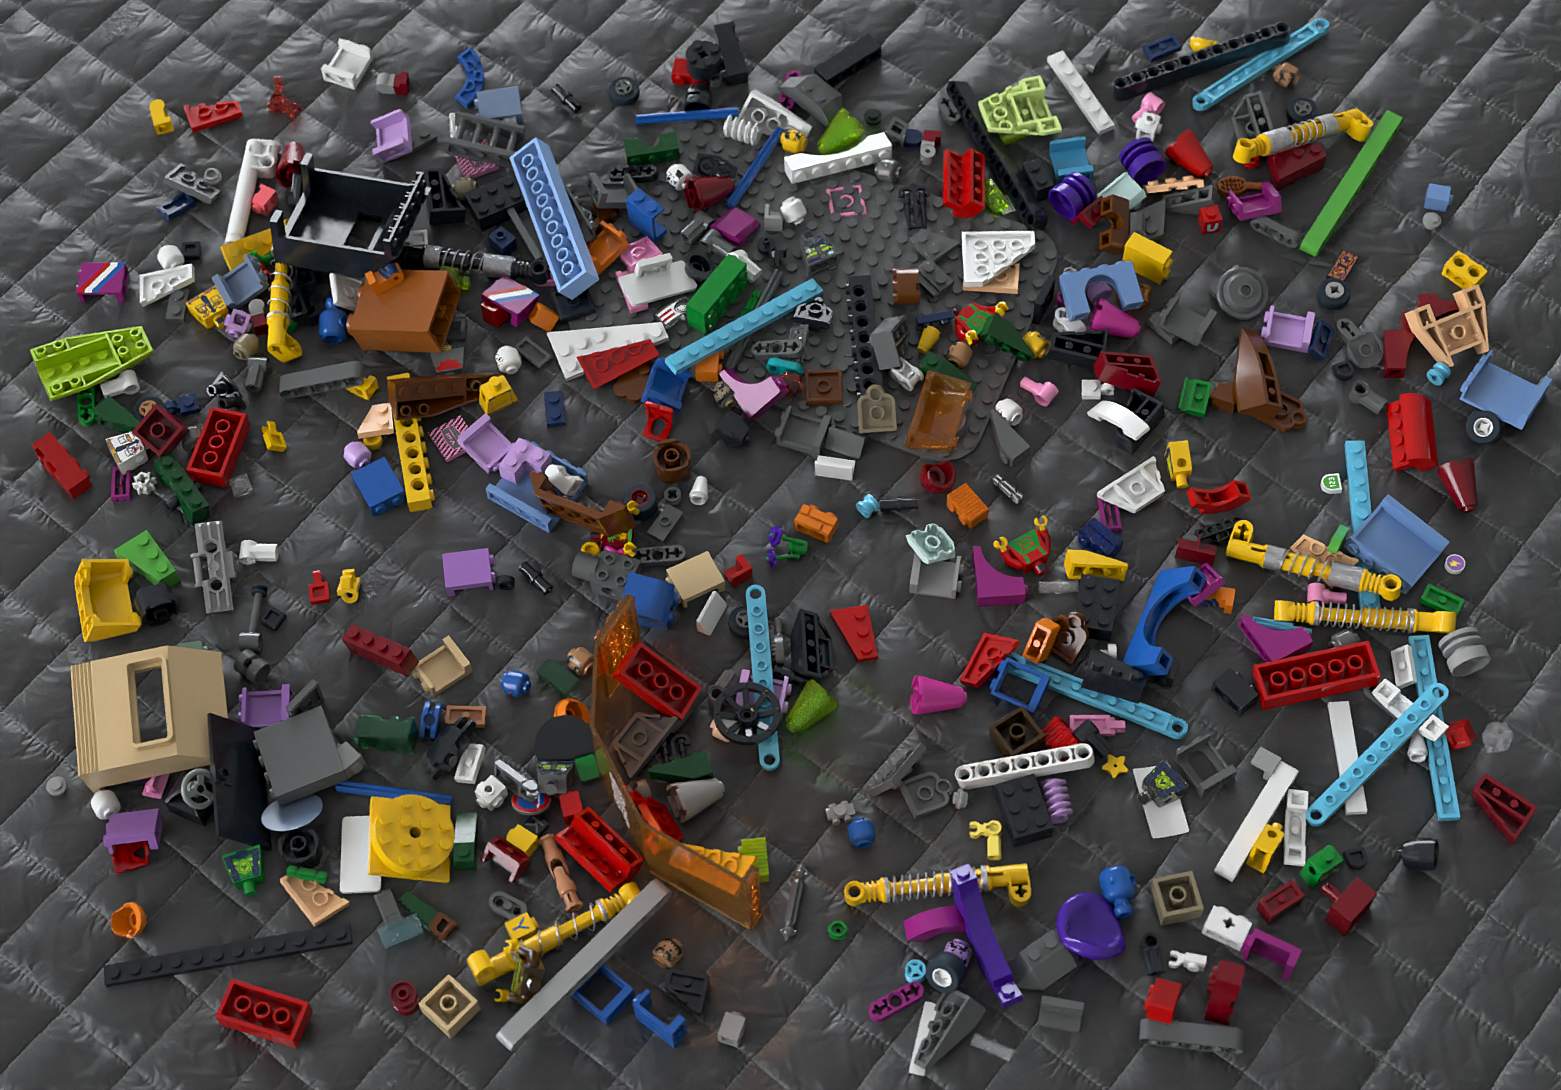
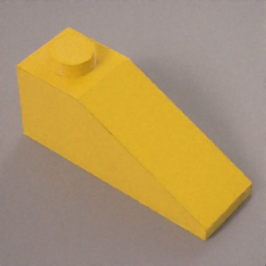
[1063,549,1128,581]

